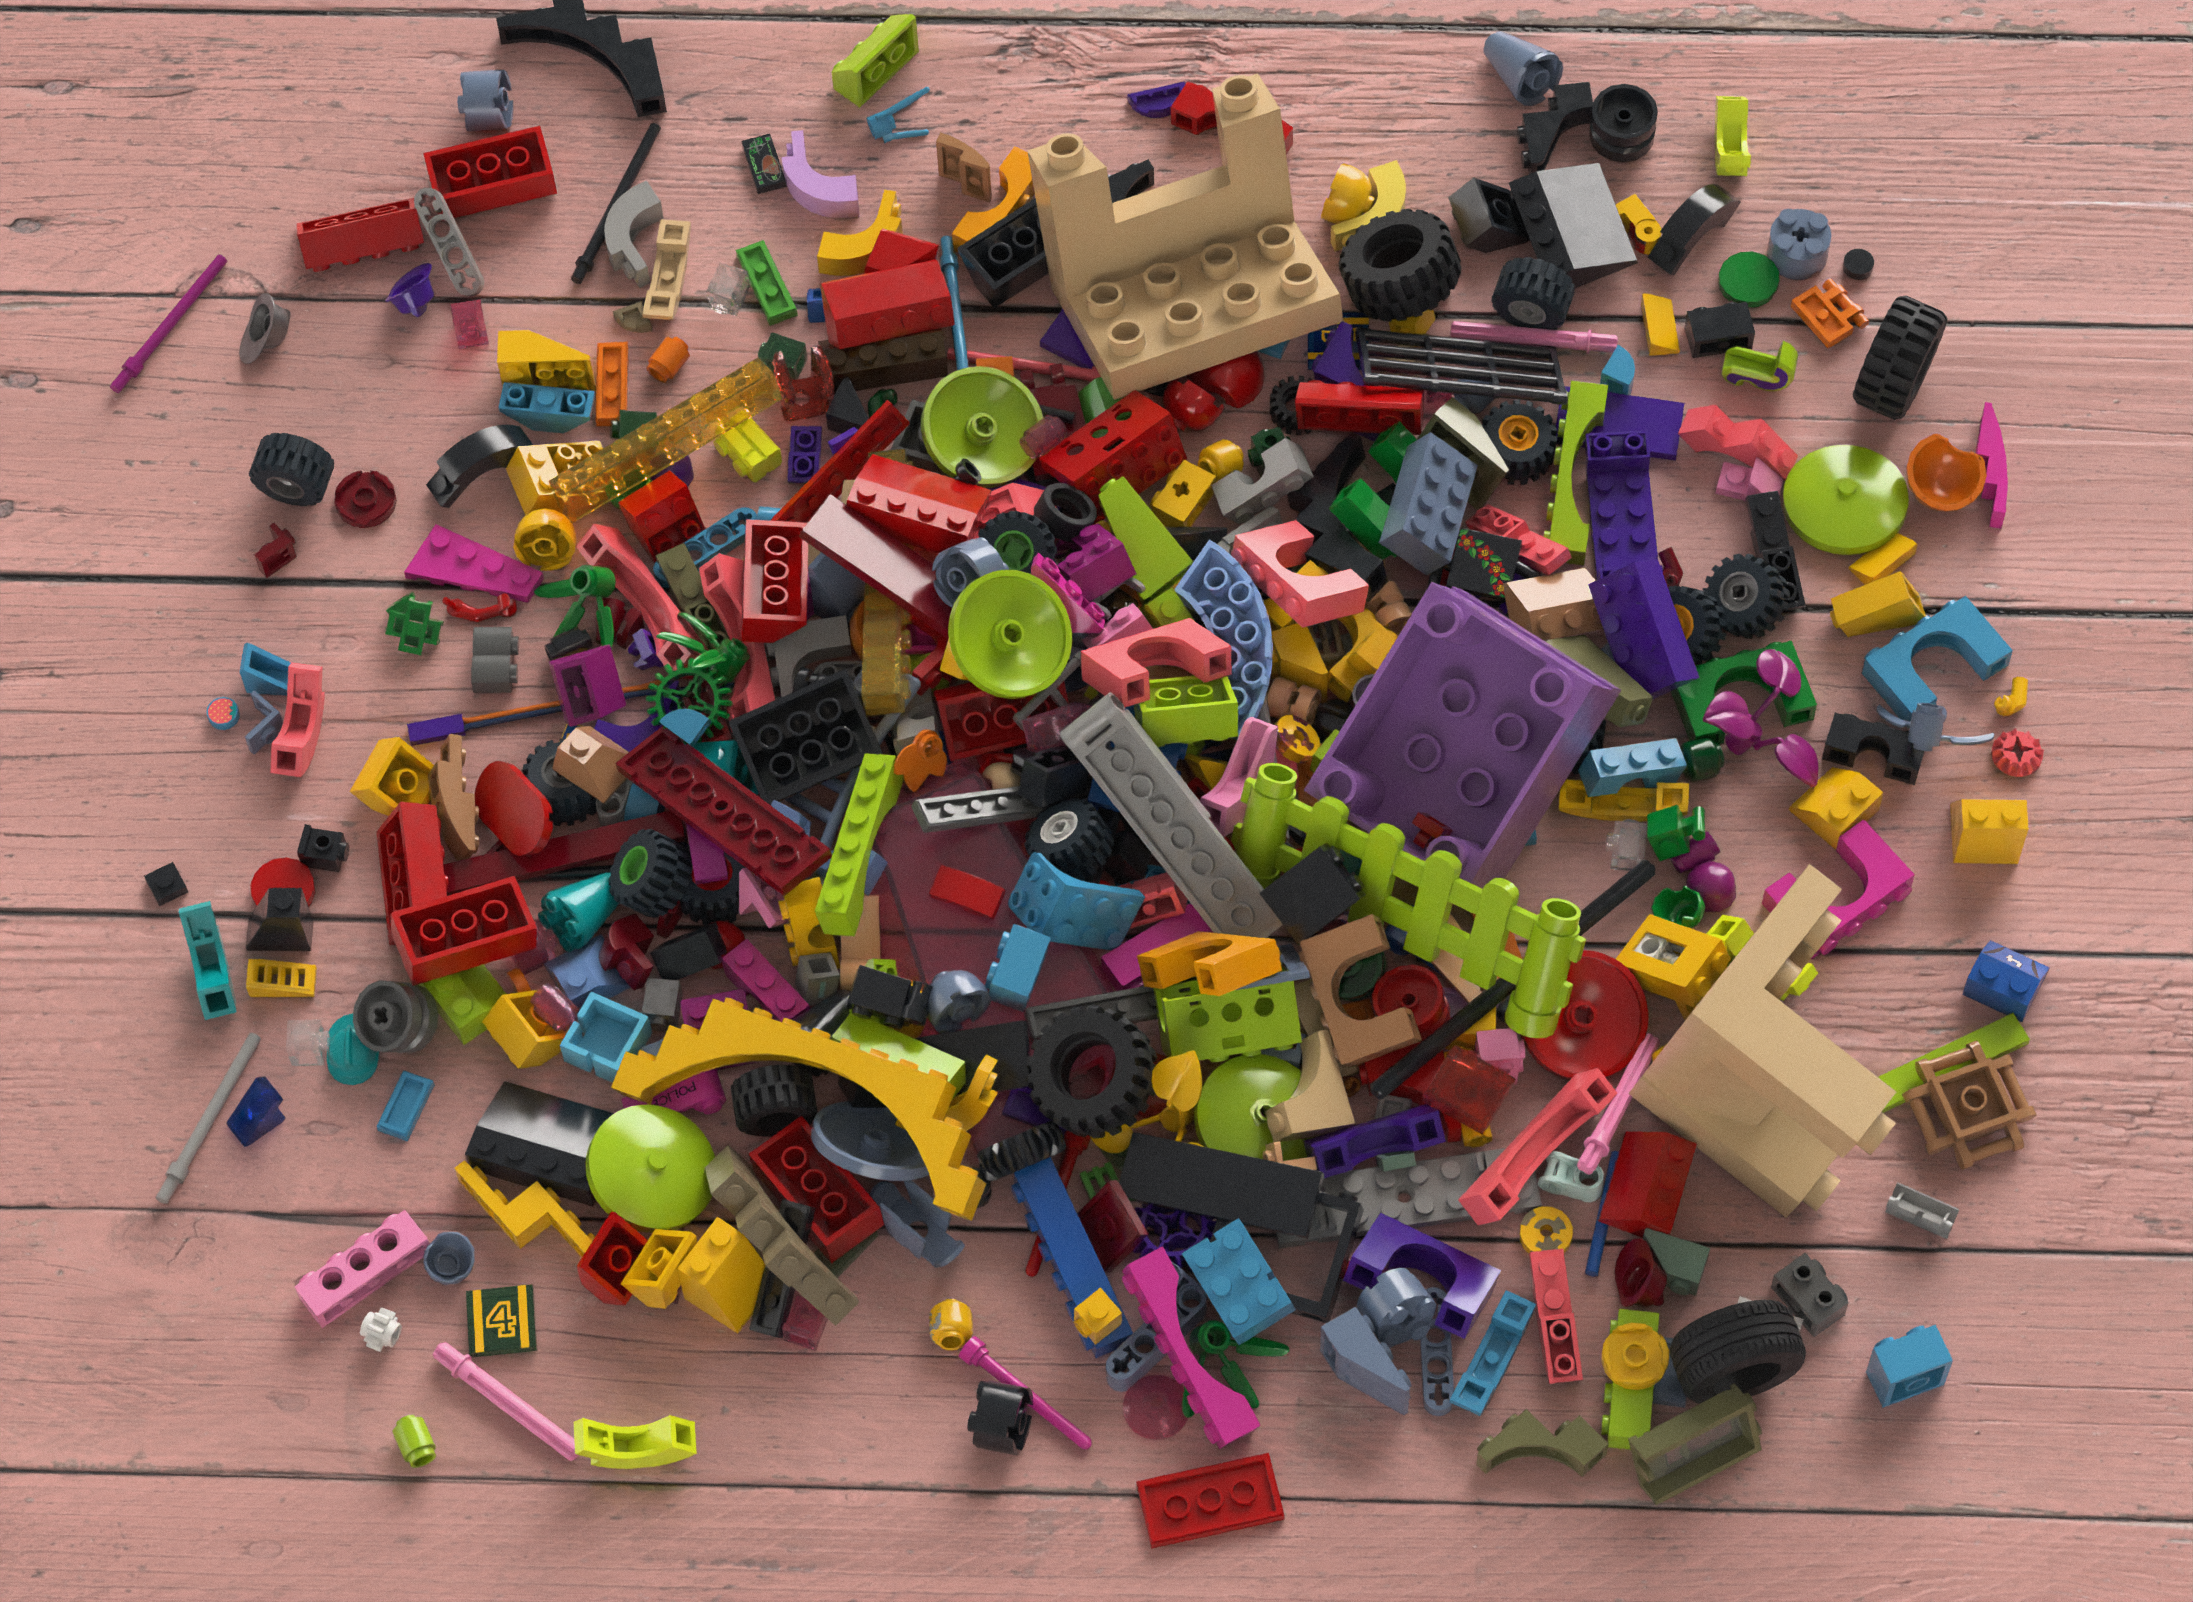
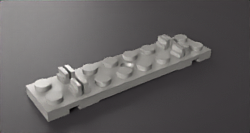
[1276,1148,1542,1249]

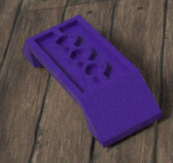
[1585,431,1663,580]

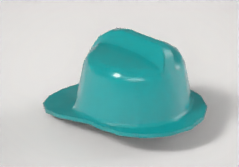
[327,1013,379,1085]

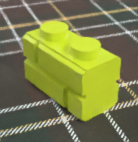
[713,409,782,483]

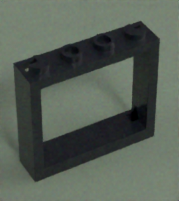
[1198,1187,1364,1323]

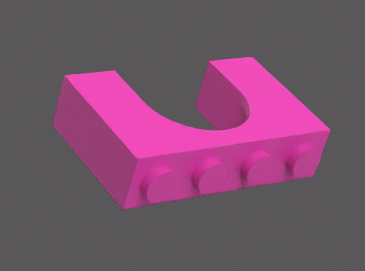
[1762,820,1915,959]

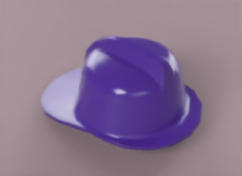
[385,263,434,317]

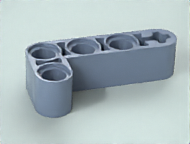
[1106,1262,1207,1392]

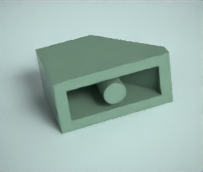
[1643,1228,1710,1296]

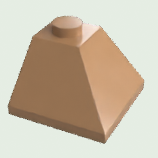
[552,726,629,804]

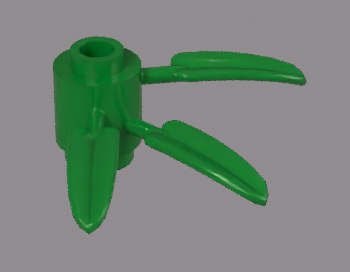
[534,565,616,650]
[656,612,750,686]
[1182,1320,1290,1418]

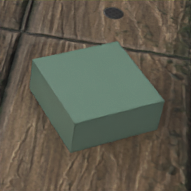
[1375,1151,1416,1172]

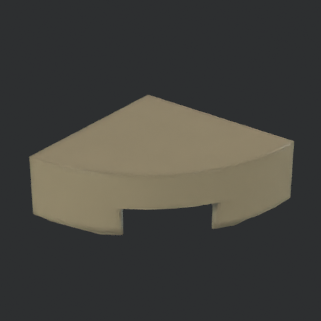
[613,301,652,333]

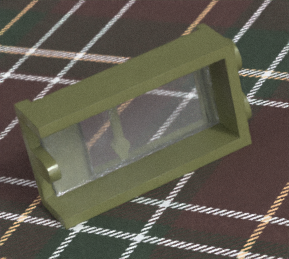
[1628,1383,1762,1505]

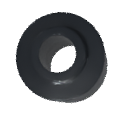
[544,626,593,661]

